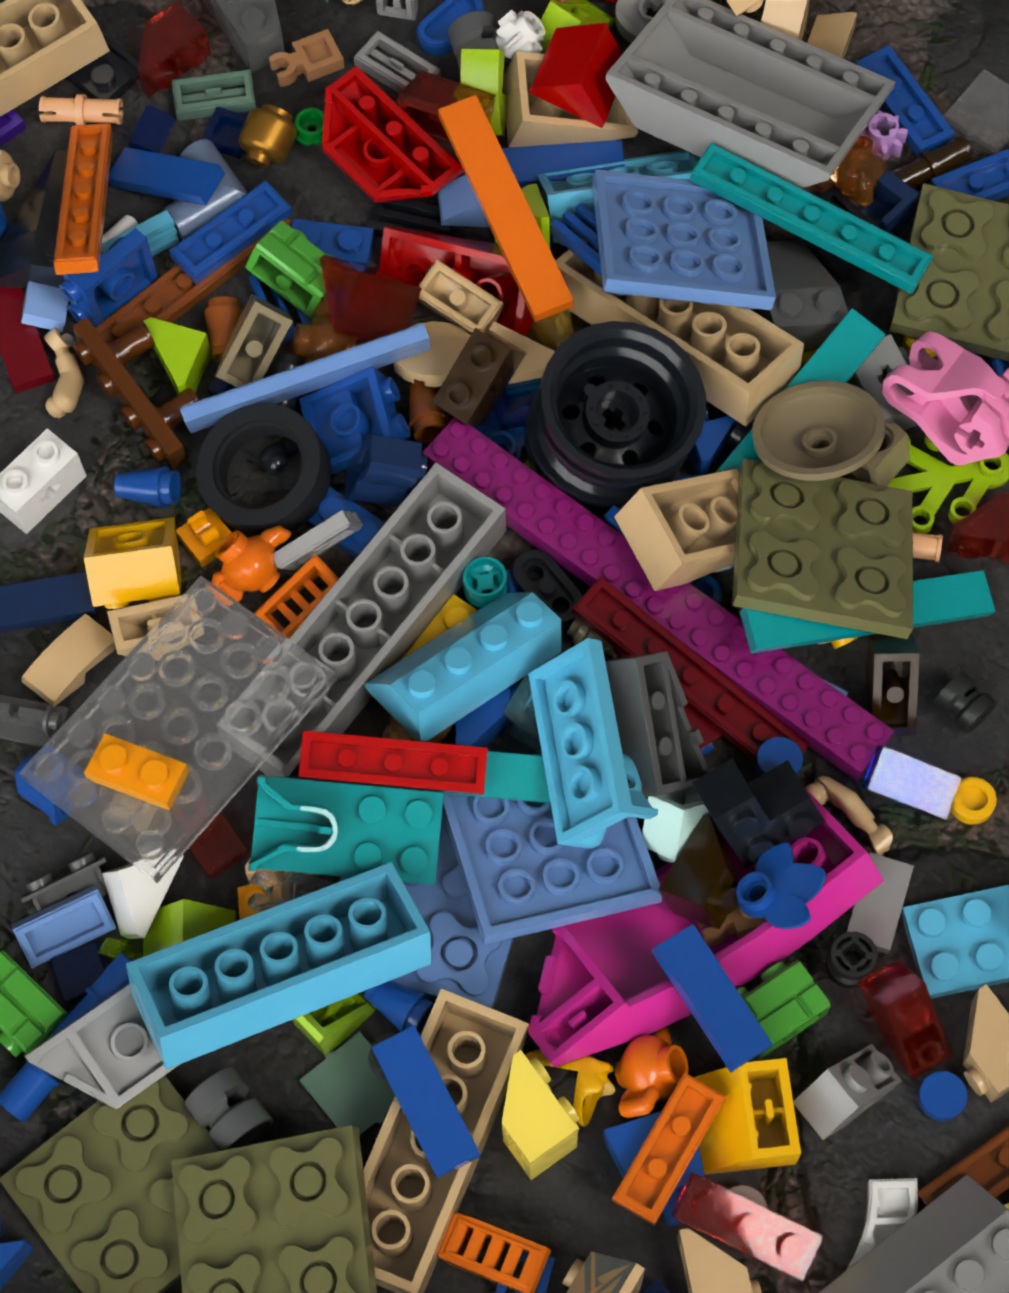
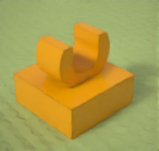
[175,507,231,568]

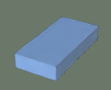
[11,885,116,968]

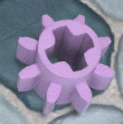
[855,110,908,164]

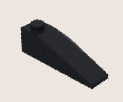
[0,150,68,291]

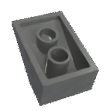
[751,240,849,351]

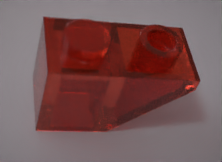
[138,1,211,98]
[947,492,1009,564]
[859,960,952,1079]

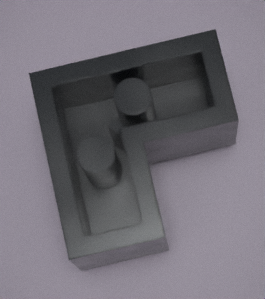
[692,758,825,869]

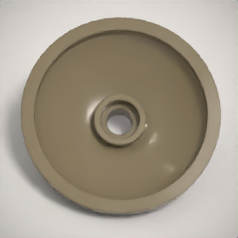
[752,381,885,481]

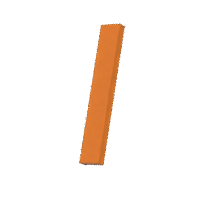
[438,95,574,322]
[54,123,113,275]

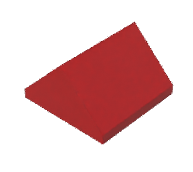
[529,23,623,128]

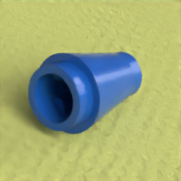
[114,466,181,509]
[364,980,434,1035]

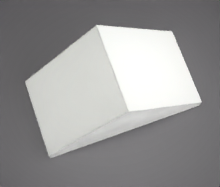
[102,851,184,939]

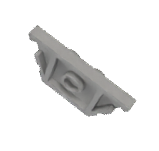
[24,983,180,1109]

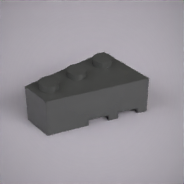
[202,0,285,74]
[605,651,715,797]

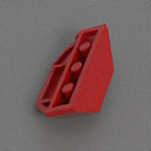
[322,66,463,203]

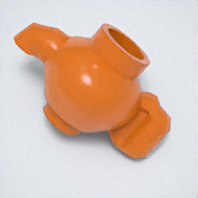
[206,525,291,611]
[615,1027,688,1118]

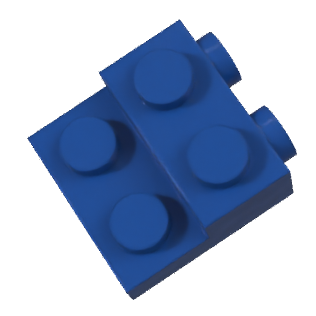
[59,228,158,328]
[299,366,410,475]

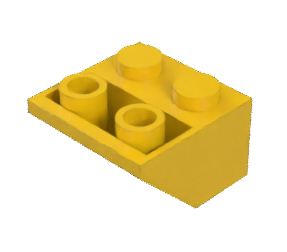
[693,1058,801,1175]

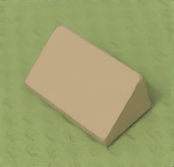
[807,12,857,59]
[413,260,504,335]

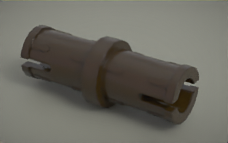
[891,136,972,189]

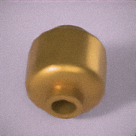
[238,104,297,168]

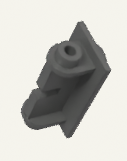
[0,695,69,750]
[21,852,111,916]

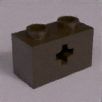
[432,328,526,426]

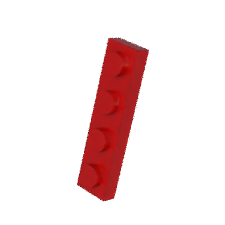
[298,731,488,795]

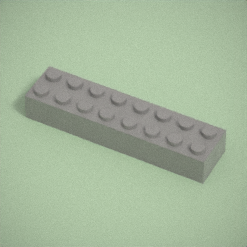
[217,463,507,779]

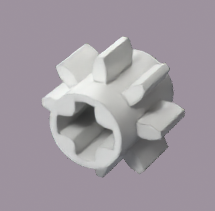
[496,10,545,60]

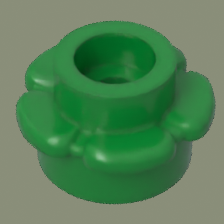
[293,108,324,146]

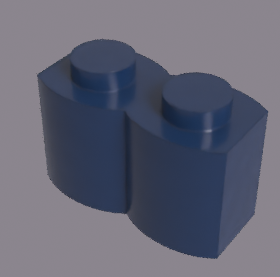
[345,434,427,507]

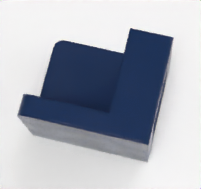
[860,170,919,235]

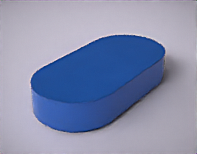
[417,0,484,56]

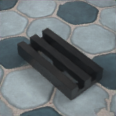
[366,199,453,238]

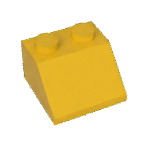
[84,517,182,609]

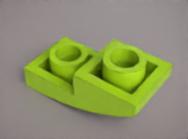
[460,49,508,136]

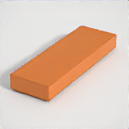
[612,1072,726,1226]

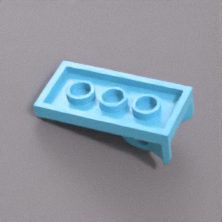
[528,638,658,848]
[901,885,1009,1000]

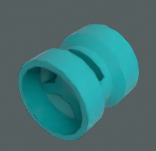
[463,557,507,610]

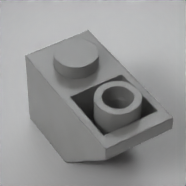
[793,1044,902,1140]

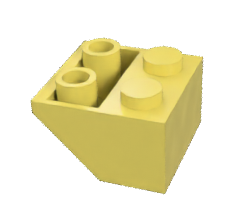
[502,1050,580,1180]

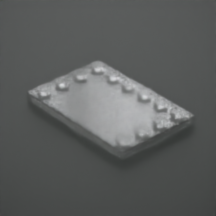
[19,576,337,883]

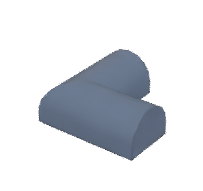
[163,139,248,241]

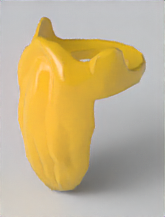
[524,1049,616,1127]

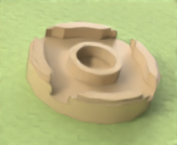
[393,321,471,387]

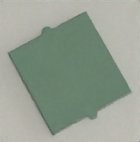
[299,1031,395,1137]

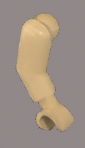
[44,328,84,419]
[805,776,893,855]

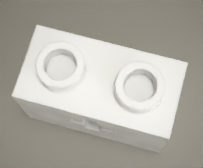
[0,428,86,534]

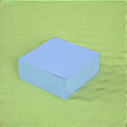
[21,281,68,333]

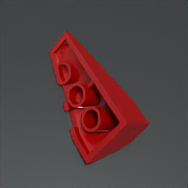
[379,226,534,337]

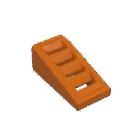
[253,554,339,646]
[438,1212,551,1293]

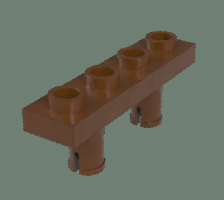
[72,317,200,470]

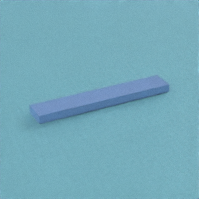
[180,323,431,433]

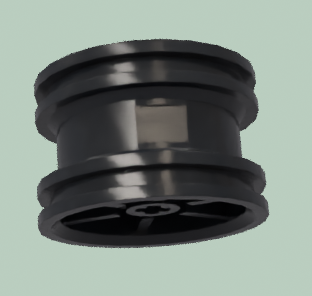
[524,321,706,515]

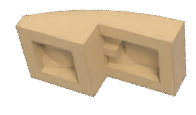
[21,613,116,707]

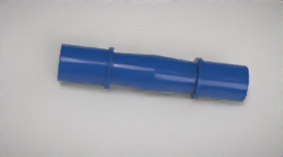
[0,952,132,1122]

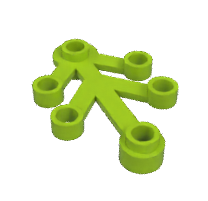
[887,434,1009,534]

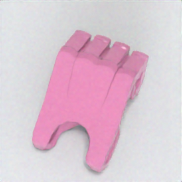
[882,331,1009,466]

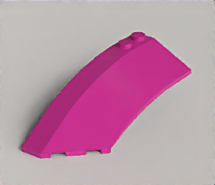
[528,788,884,1067]

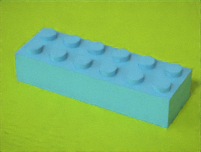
[126,862,432,1070]

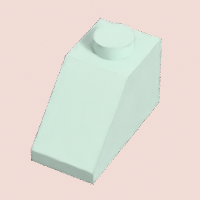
[642,786,720,863]

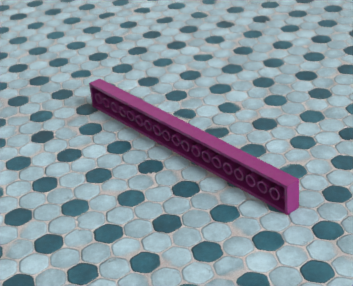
[422,417,894,782]

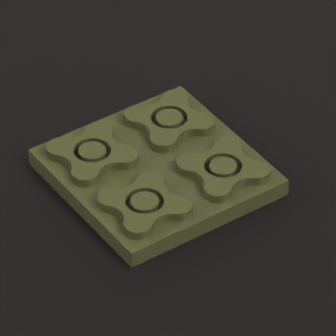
[889,183,1009,362]
[732,458,913,639]
[0,1075,218,1293]
[171,1125,377,1293]

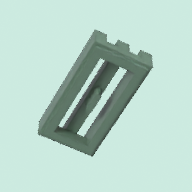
[172,69,256,121]

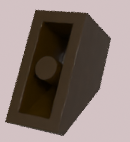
[866,632,920,736]
[658,815,739,929]

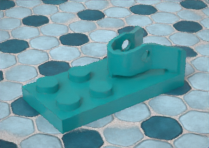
[248,775,444,885]

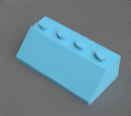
[537,150,701,246]
[365,592,561,742]

